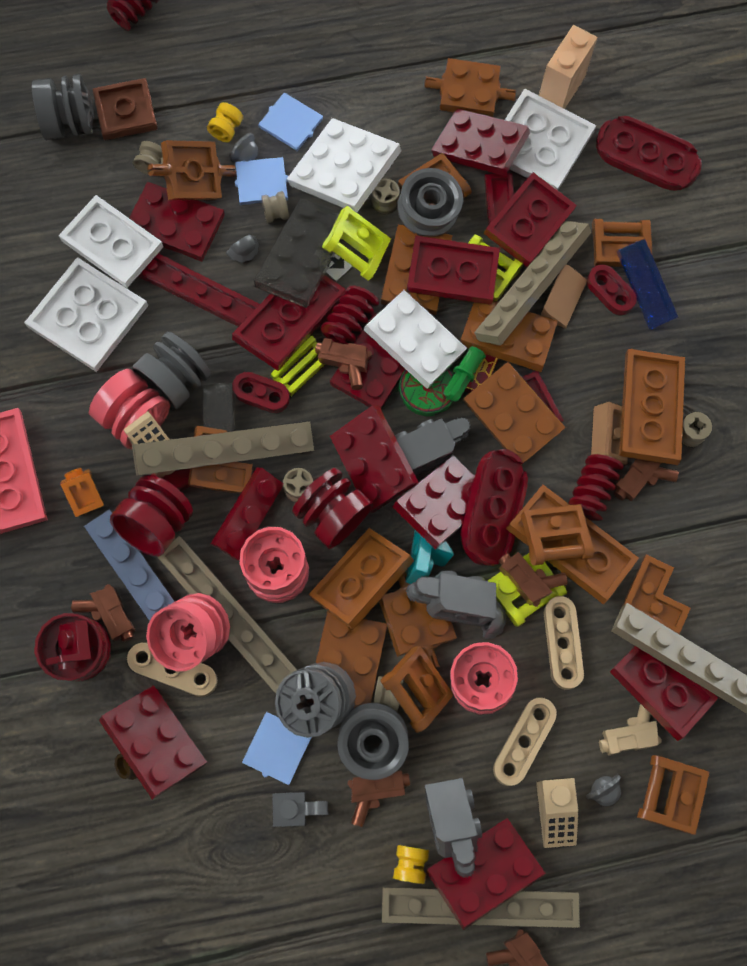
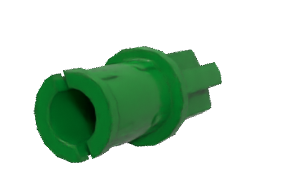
[443,346,486,402]

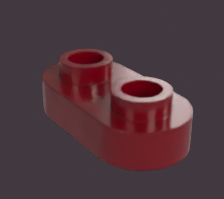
[587,265,637,315]
[233,372,290,413]

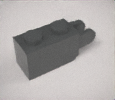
[395,418,471,476]
[405,571,496,627]
[425,778,482,878]

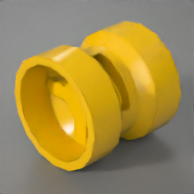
[207,102,243,142]
[393,845,429,884]

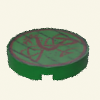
[399,368,454,417]

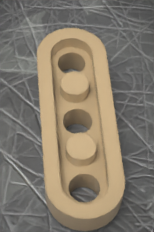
[544,596,584,690]
[127,643,218,697]
[493,698,556,786]

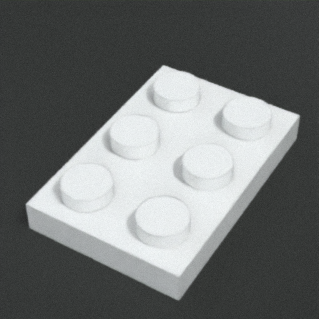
[59,195,163,288]
[364,290,467,389]

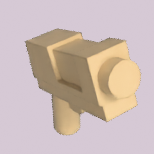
[599,704,662,756]

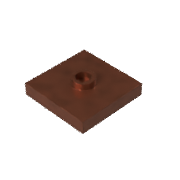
[92,78,158,140]

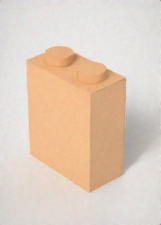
[539,25,598,109]

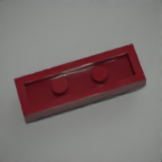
[211,467,284,560]

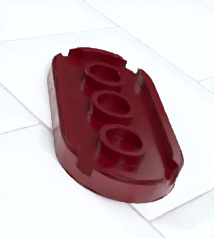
[596,116,702,191]
[461,449,528,566]

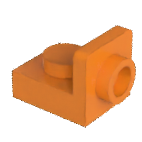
[61,467,104,517]

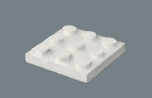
[505,89,596,190]
[287,118,401,213]
[24,257,148,372]

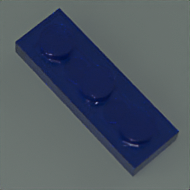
[616,238,678,329]

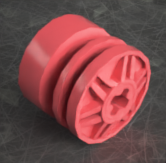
[89,369,170,449]
[239,527,309,603]
[146,593,230,672]
[450,642,518,715]

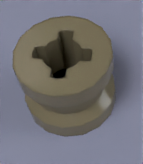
[133,141,163,175]
[371,178,400,214]
[261,191,289,224]
[682,412,712,447]
[283,468,313,502]
[373,676,403,711]

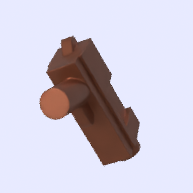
[315,338,372,390]
[614,459,679,502]
[499,552,567,607]
[71,584,136,642]
[348,771,410,827]
[486,929,548,966]

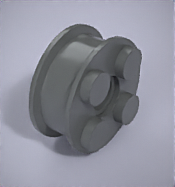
[397,168,463,237]
[338,703,409,780]

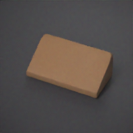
[541,264,587,329]
[591,402,627,465]

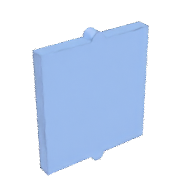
[258,92,323,151]
[235,157,288,205]
[242,712,312,785]

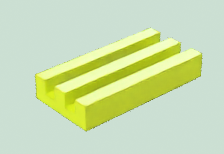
[271,336,325,396]

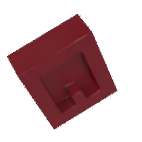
[46,620,91,670]

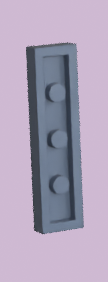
[84,509,175,621]

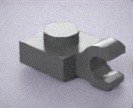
[273,792,328,827]

